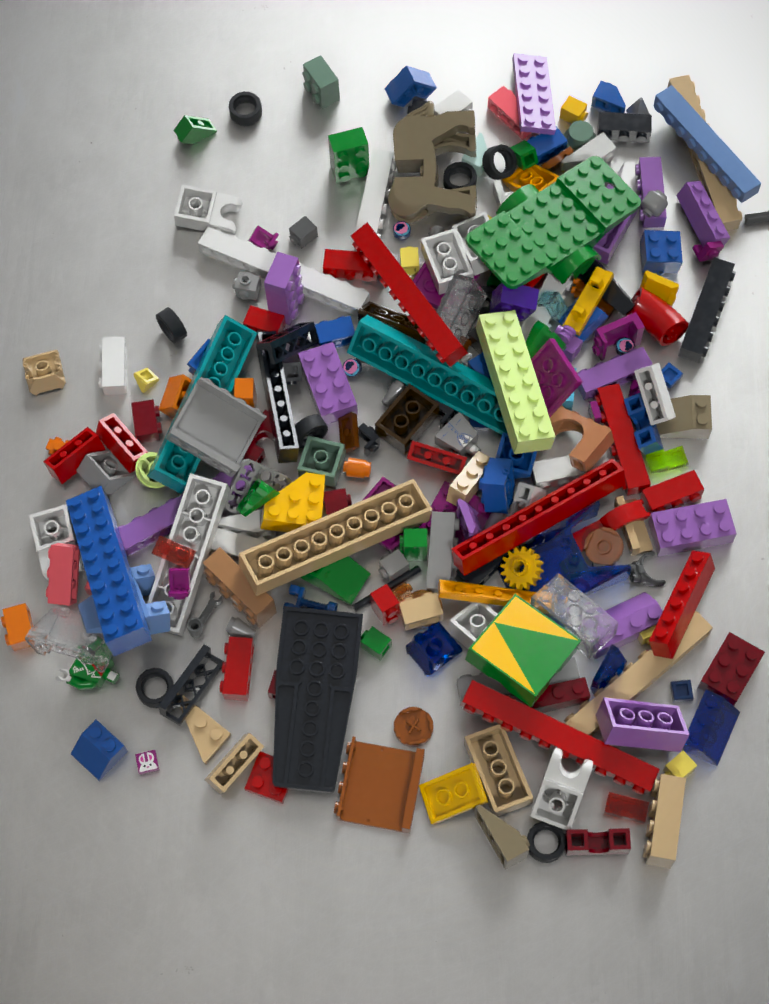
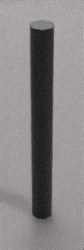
[352,565,422,612]

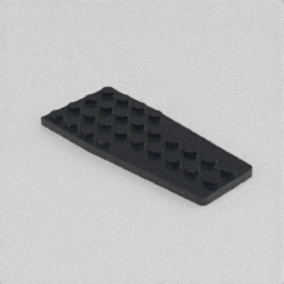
[273,606,363,793]

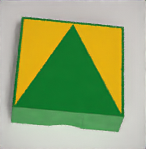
[465,594,581,707]

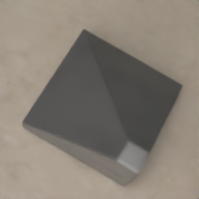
[626,97,650,115]

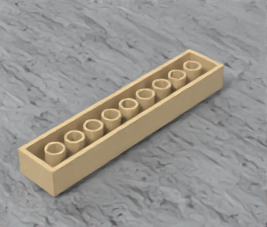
[239,479,433,596]

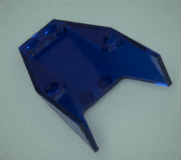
[498,501,631,601]

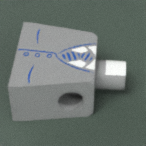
[435,412,481,457]

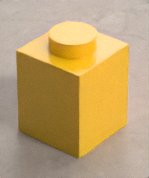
[559,95,588,124]

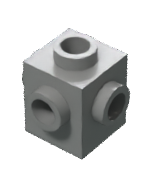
[232,272,262,300]

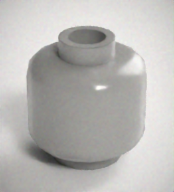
[641,190,668,218]

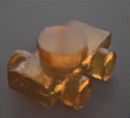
[392,582,413,601]

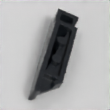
[578,259,635,315]

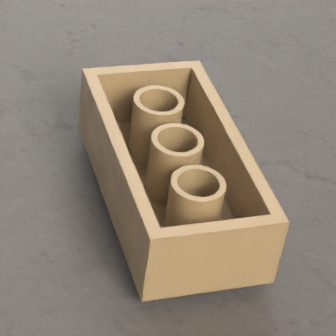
[464,724,533,817]
[643,774,686,869]

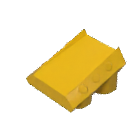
[640,270,679,306]

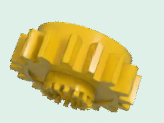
[500,546,544,590]

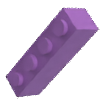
[635,157,667,228]
[676,181,730,247]
[577,347,653,401]

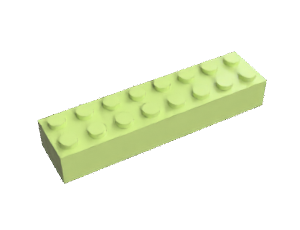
[476,310,555,454]

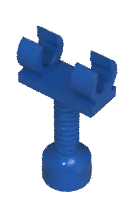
[283,585,338,611]

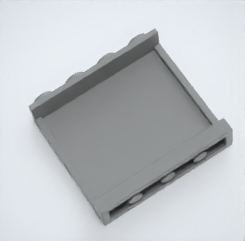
[165,377,267,477]

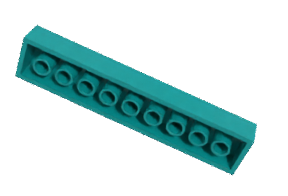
[147,315,257,494]
[347,315,507,435]

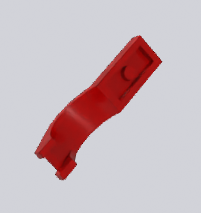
[565,499,651,554]

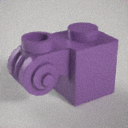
[555,325,583,363]

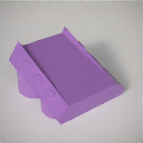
[456,498,483,540]

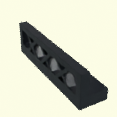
[256,322,319,365]
[159,644,224,726]

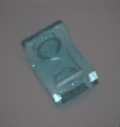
[537,291,568,321]

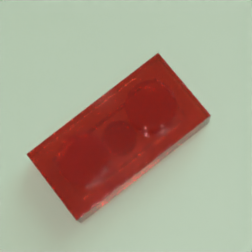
[152,536,196,568]
[604,792,649,824]

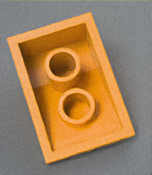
[502,165,559,192]

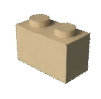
[399,592,443,631]

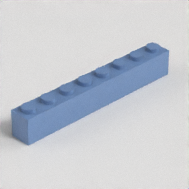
[653,85,761,204]

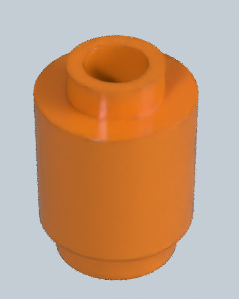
[343,458,371,479]

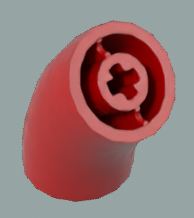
[625,287,689,346]

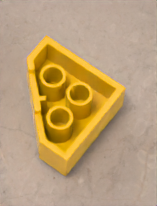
[260,472,325,533]

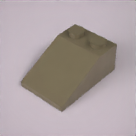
[656,395,712,439]
[475,805,530,870]

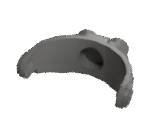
[626,551,666,587]

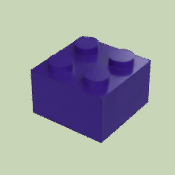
[489,283,539,322]

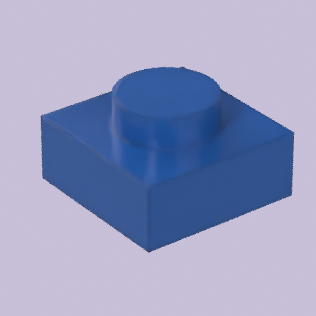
[661,362,683,389]

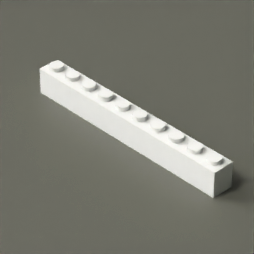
[198,226,370,318]

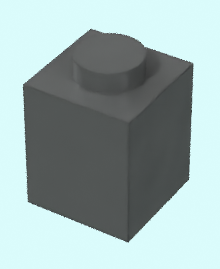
[289,216,318,249]

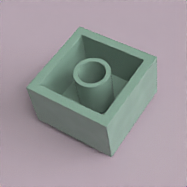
[302,55,340,109]
[297,436,346,487]

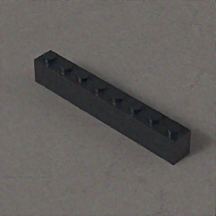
[257,331,299,463]

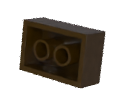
[375,384,439,454]

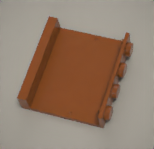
[334,736,425,834]

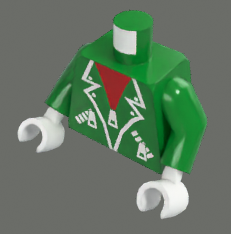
[56,632,120,690]

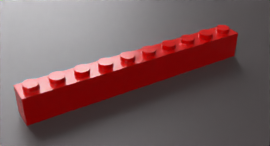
[350,222,468,367]
[451,458,625,576]
[460,680,660,795]

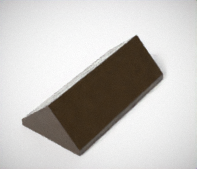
[358,301,429,346]

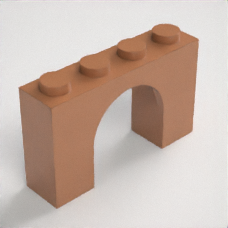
[541,405,614,473]

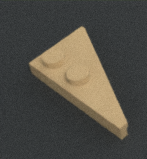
[178,695,232,765]

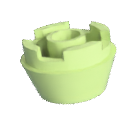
[135,452,165,488]

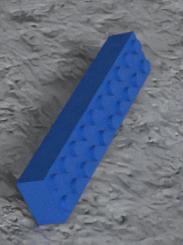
[66,486,152,656]

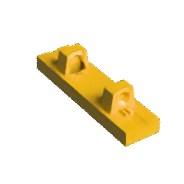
[562,267,614,336]

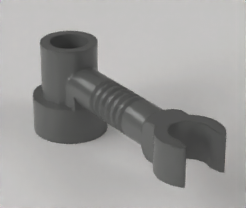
[187,591,223,638]

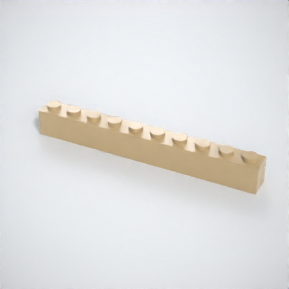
[667,75,742,231]
[563,611,713,760]

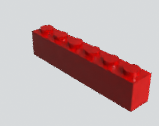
[594,383,651,496]
[649,550,715,659]

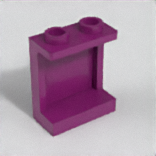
[592,312,645,361]

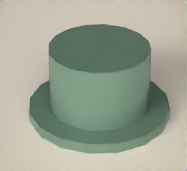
[563,120,596,152]

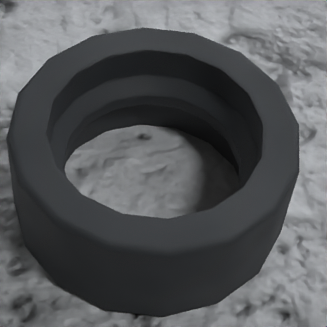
[229,91,262,126]
[482,144,517,180]
[443,162,477,190]
[156,307,187,344]
[295,414,328,448]
[135,668,174,708]
[527,821,566,863]

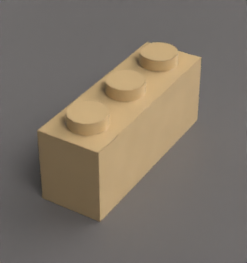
[446,451,491,506]
[204,733,264,794]

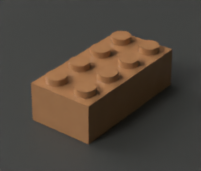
[203,547,277,628]

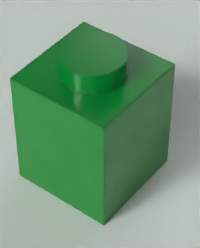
[510,140,538,171]
[361,626,392,661]

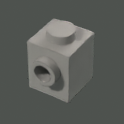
[378,549,410,582]

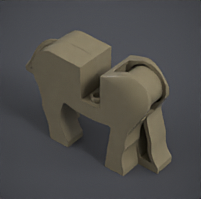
[388,101,477,224]

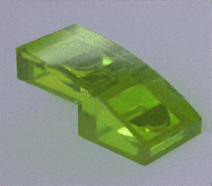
[645,446,689,473]

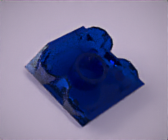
[406,622,463,675]
[590,644,627,694]

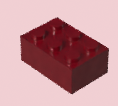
[697,632,765,708]

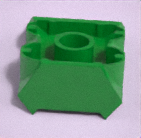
[236,479,280,517]

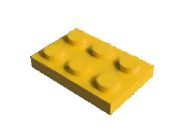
[419,763,488,825]

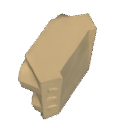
[22,350,66,396]

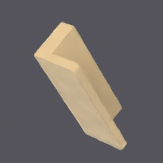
[614,496,653,556]

